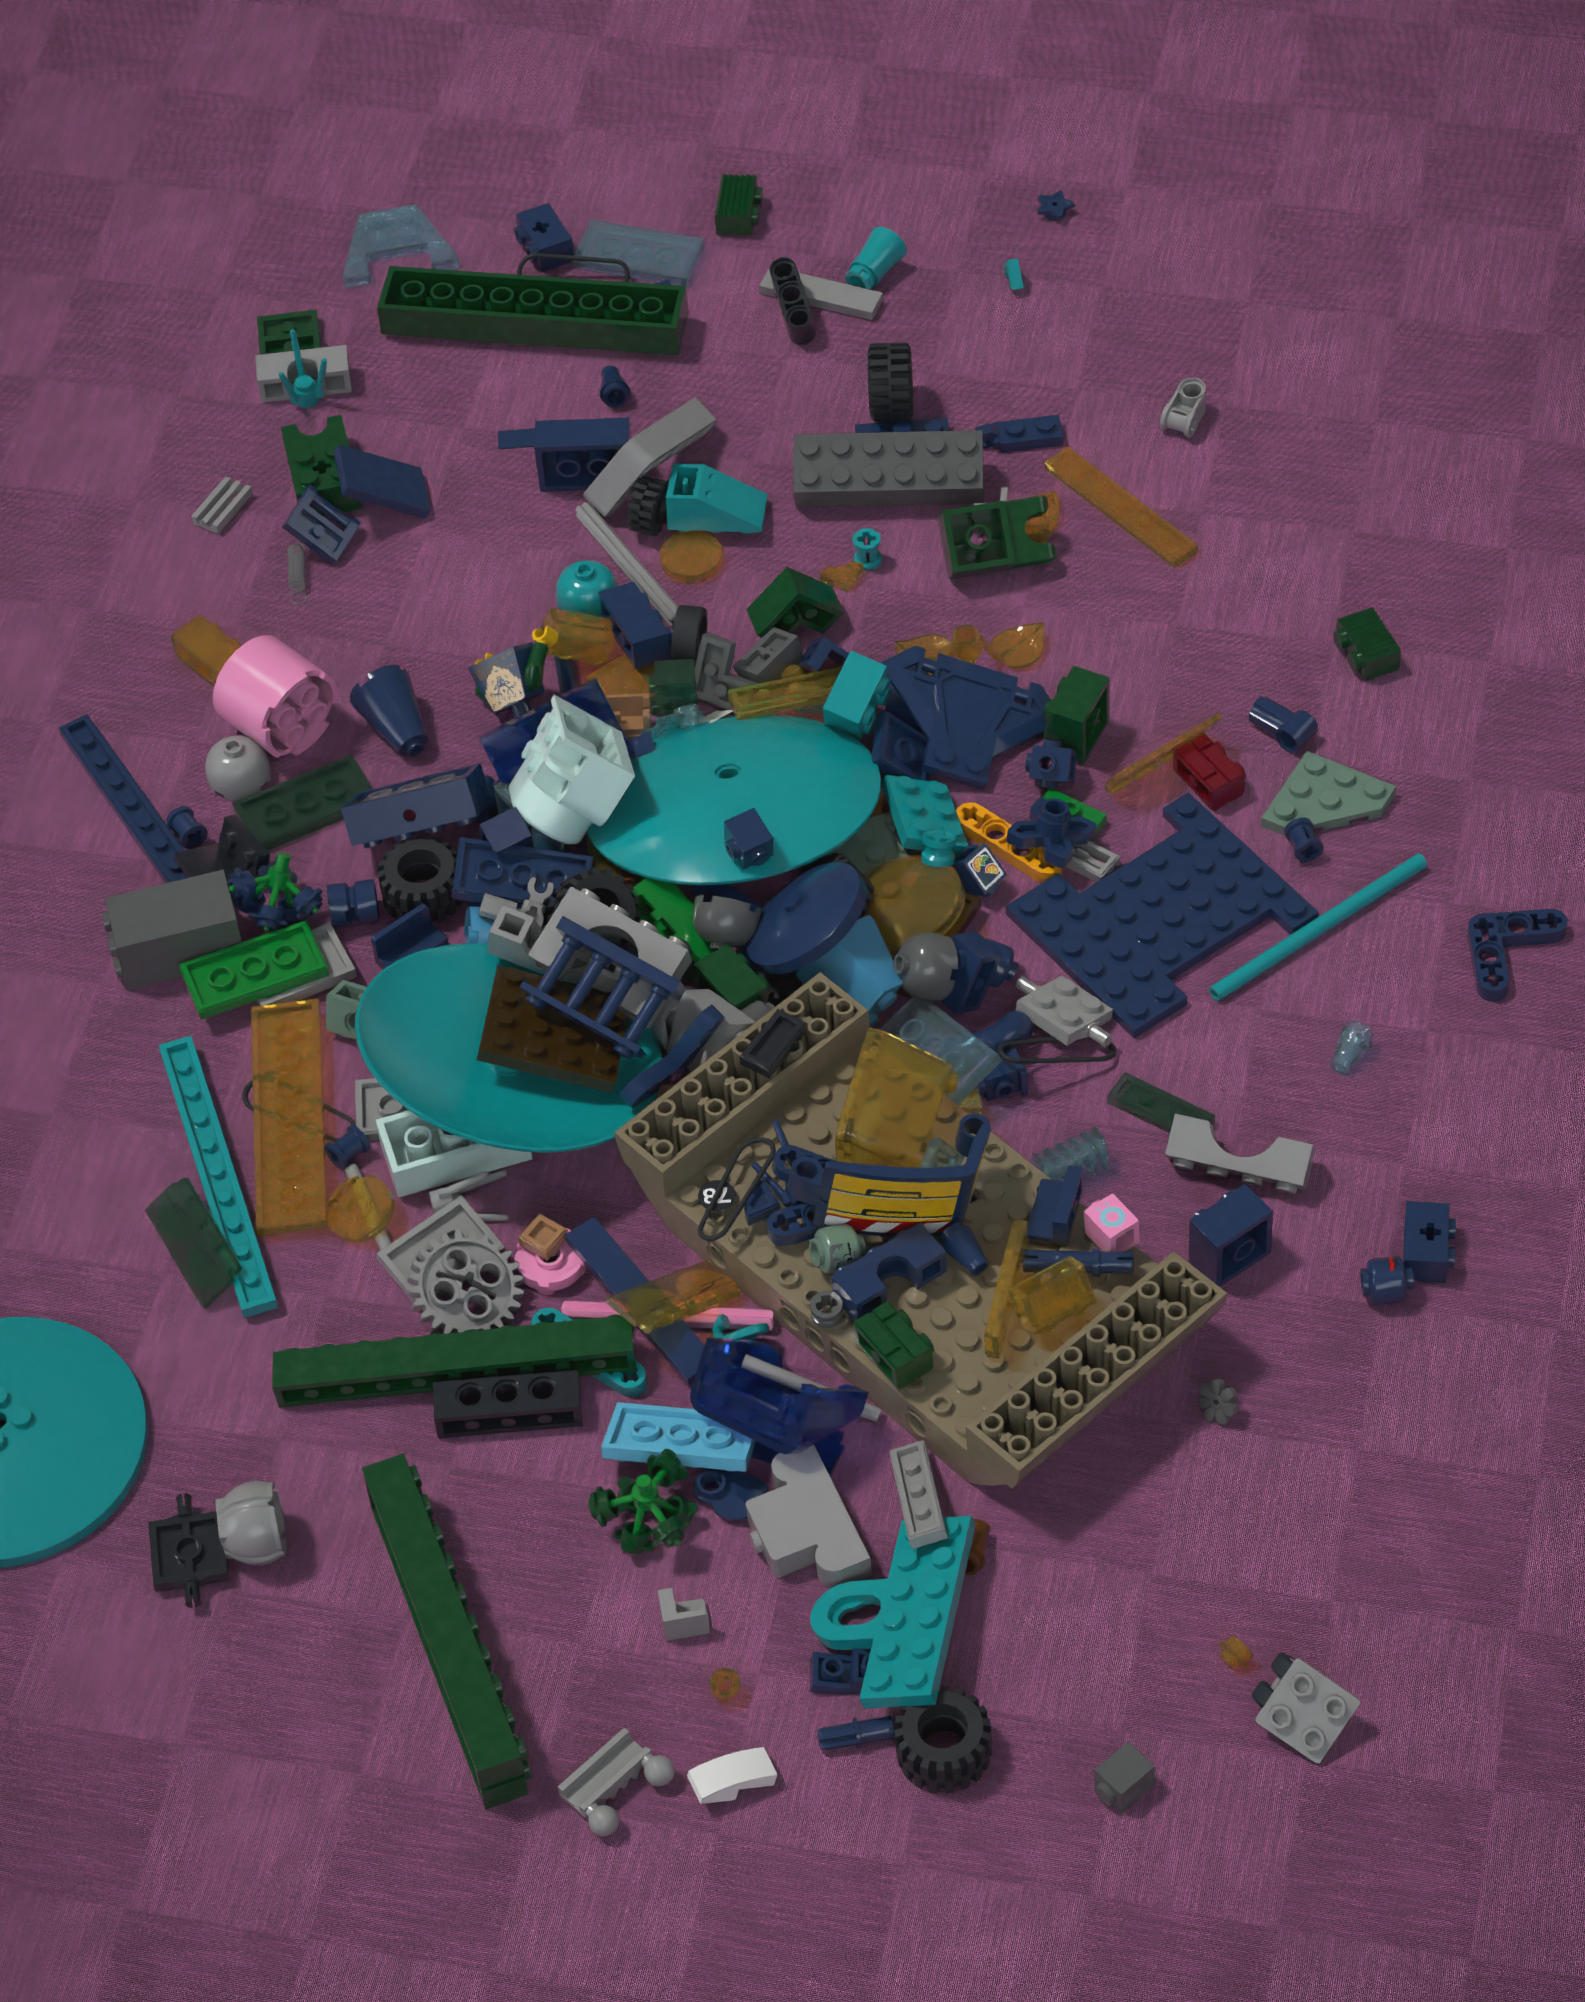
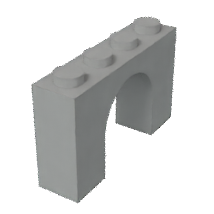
[528,887,692,1029]

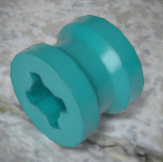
[921,829,956,868]

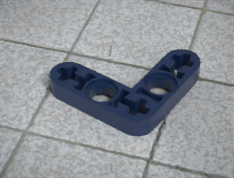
[1467,909,1567,1002]
[619,1005,725,1108]

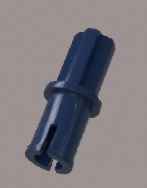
[817,1715,895,1751]

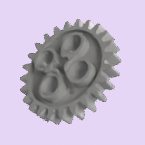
[407,1229,524,1334]

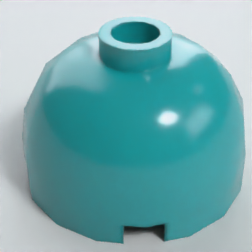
[556,560,618,623]

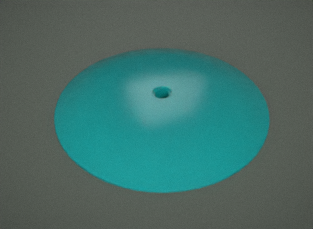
[587,714,881,885]
[355,944,663,1153]

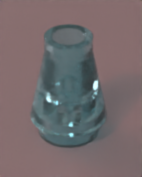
[1330,1021,1374,1074]

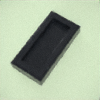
[739,1009,808,1079]

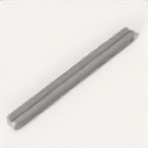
[576,502,679,627]

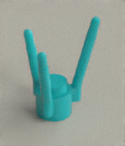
[279,329,327,408]

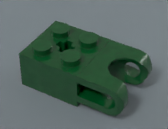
[281,415,362,517]
[937,496,1058,579]

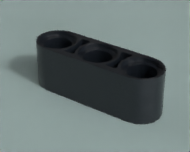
[769,257,816,345]

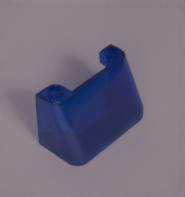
[690,1338,869,1455]

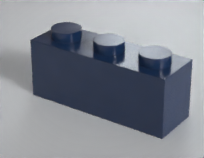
[598,582,672,670]

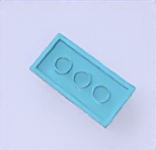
[601,1402,760,1472]

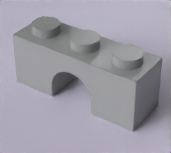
[255,345,352,403]

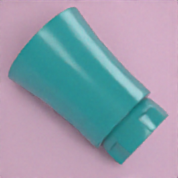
[845,227,907,290]

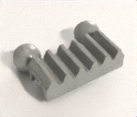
[558,1727,675,1836]

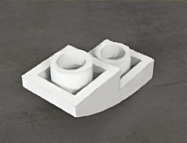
[687,1747,777,1804]

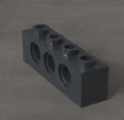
[433,1369,583,1439]

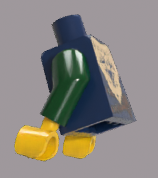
[468,626,558,725]

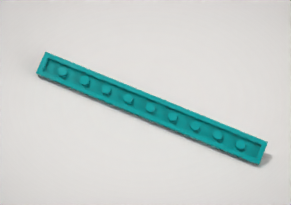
[158,1036,278,1318]

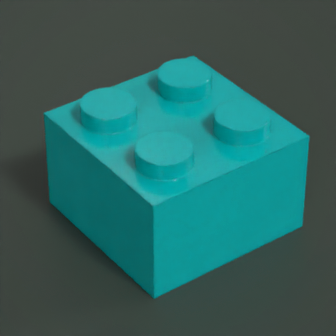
[823,651,891,742]

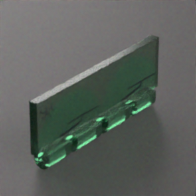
[145,1178,242,1309]

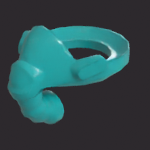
[711,1314,770,1360]

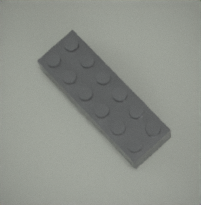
[793,430,984,507]

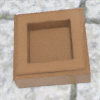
[518,1213,568,1261]

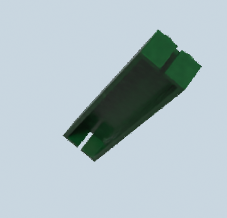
[362,1453,532,1810]

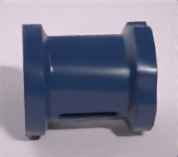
[166,806,208,849]
[1284,817,1324,862]
[324,1124,371,1170]

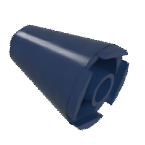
[350,664,428,756]

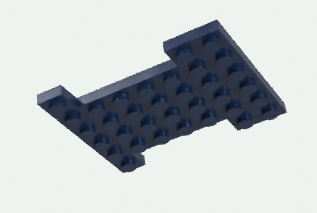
[1006,792,1319,1038]

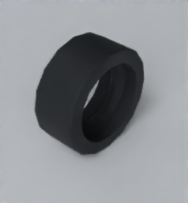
[671,605,708,668]

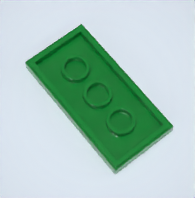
[178,920,329,1020]

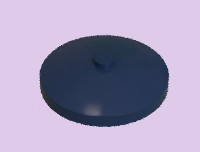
[746,862,867,974]

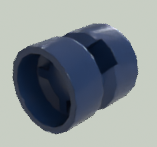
[327,879,380,927]

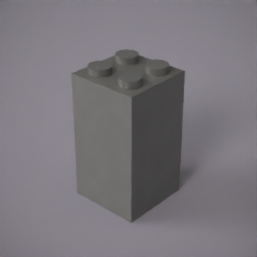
[101,869,242,990]

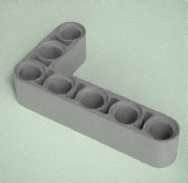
[583,397,717,518]

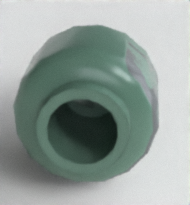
[809,1224,866,1274]

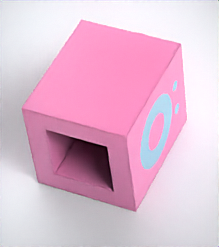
[1084,1193,1140,1252]

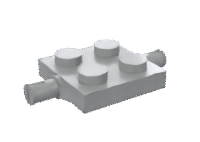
[1015,975,1113,1047]

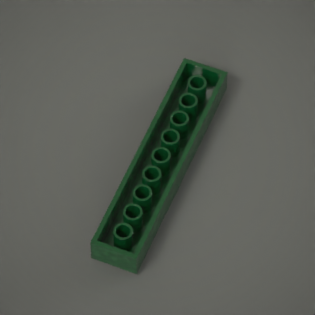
[377,266,689,355]

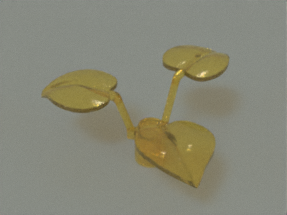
[895,622,1045,675]

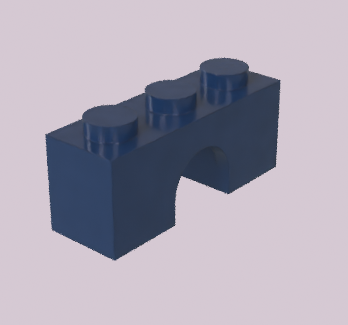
[831,1222,947,1322]

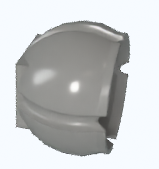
[215,1480,287,1566]

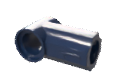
[1249,696,1318,753]

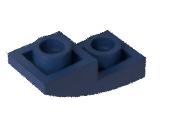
[810,1648,871,1694]

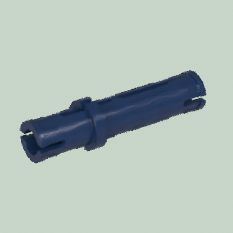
[1023,1248,1134,1277]

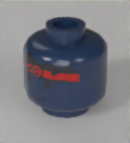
[1360,1256,1414,1305]

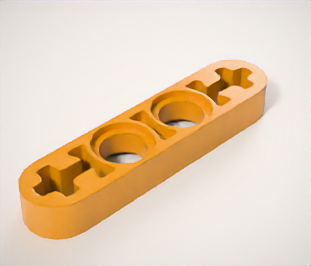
[956,802,1062,883]

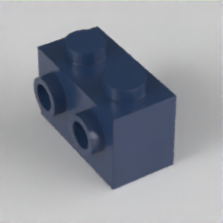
[941,931,1003,1014]

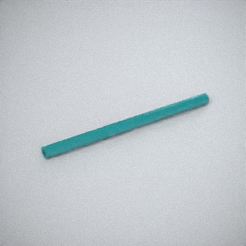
[1209,853,1427,1002]

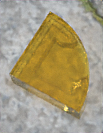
[820,562,864,592]

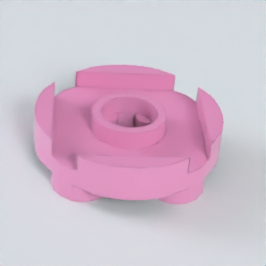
[515,1228,586,1295]

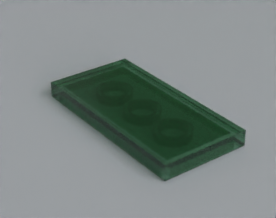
[232,754,373,851]

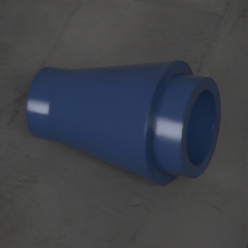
[600,366,630,408]
[939,1222,990,1276]

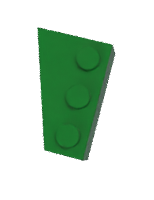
[630,878,715,984]

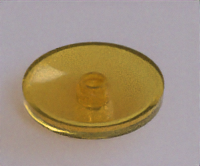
[862,856,965,959]

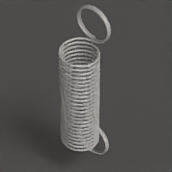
[287,543,307,605]

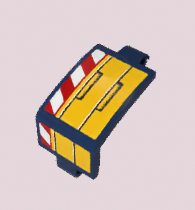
[787,1113,991,1236]

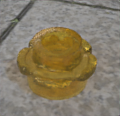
[1219,1635,1254,1670]

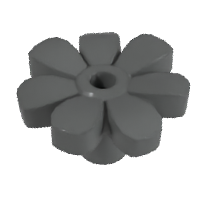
[1198,1378,1238,1425]

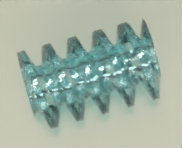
[1030,1127,1109,1182]

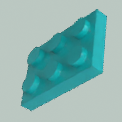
[881,775,968,856]

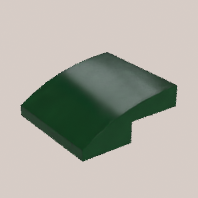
[257,309,321,355]

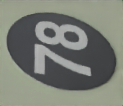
[698,1180,736,1211]

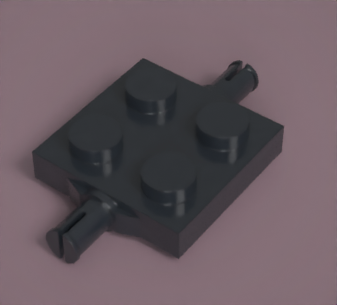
[148,1493,229,1608]

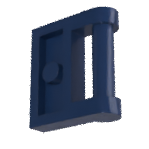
[282,484,361,565]

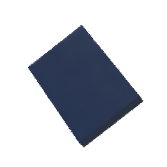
[334,444,430,519]

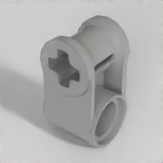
[1160,378,1206,438]

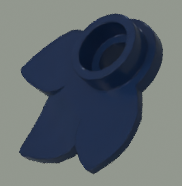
[693,1469,768,1521]

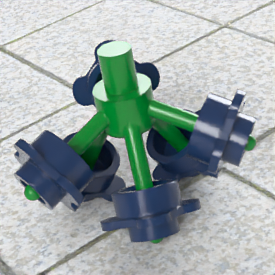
[228,852,323,931]

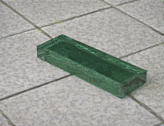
[1107,1072,1215,1133]

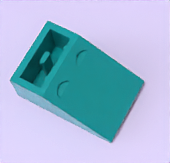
[666,464,768,534]

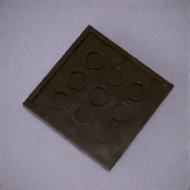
[476,965,627,1093]

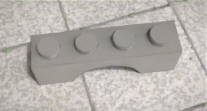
[487,905,622,993]
[1165,1114,1316,1194]

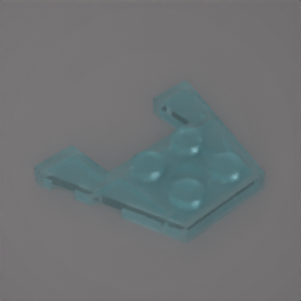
[343,204,459,288]

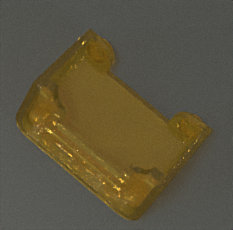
[835,1028,959,1168]

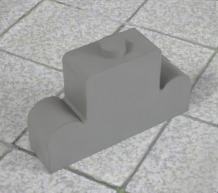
[746,1440,872,1588]

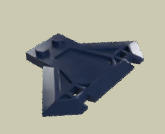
[880,646,1051,790]

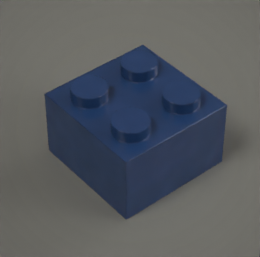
[1189,1184,1273,1287]

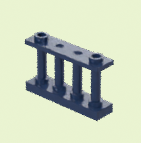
[520,916,686,1060]

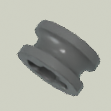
[810,1291,843,1328]

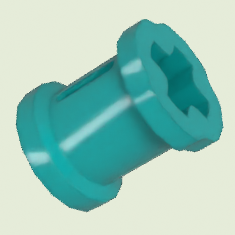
[852,528,882,571]

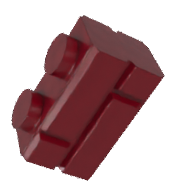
[1173,733,1246,811]

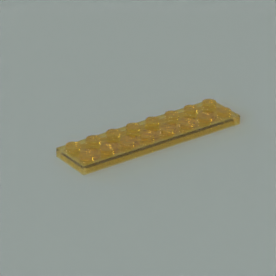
[251,999,328,1236]

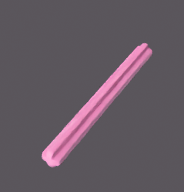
[561,1301,774,1331]

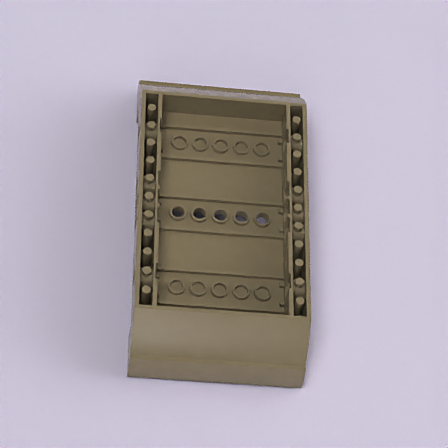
[614,972,1227,1488]

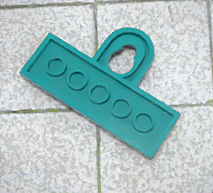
[810,1515,976,1709]

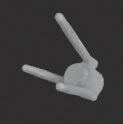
[429,1170,509,1222]

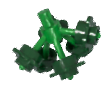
[588,1449,698,1554]

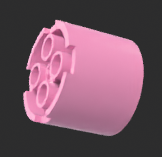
[213,635,338,758]

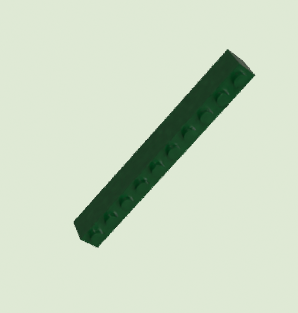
[272,1314,637,1408]

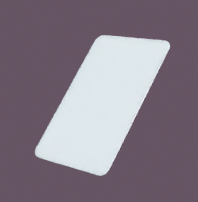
[693,710,734,724]

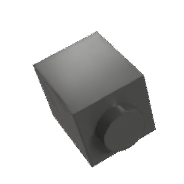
[1094,1742,1155,1814]

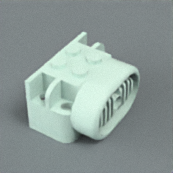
[509,695,635,844]

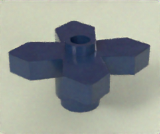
[1006,798,1097,868]

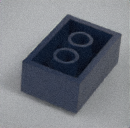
[534,417,631,492]

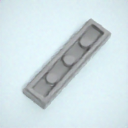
[759,269,883,320]
[889,1440,948,1549]

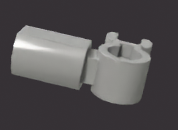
[478,877,554,927]

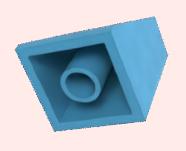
[796,915,903,1029]

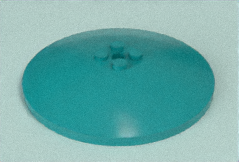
[0,1317,148,1568]

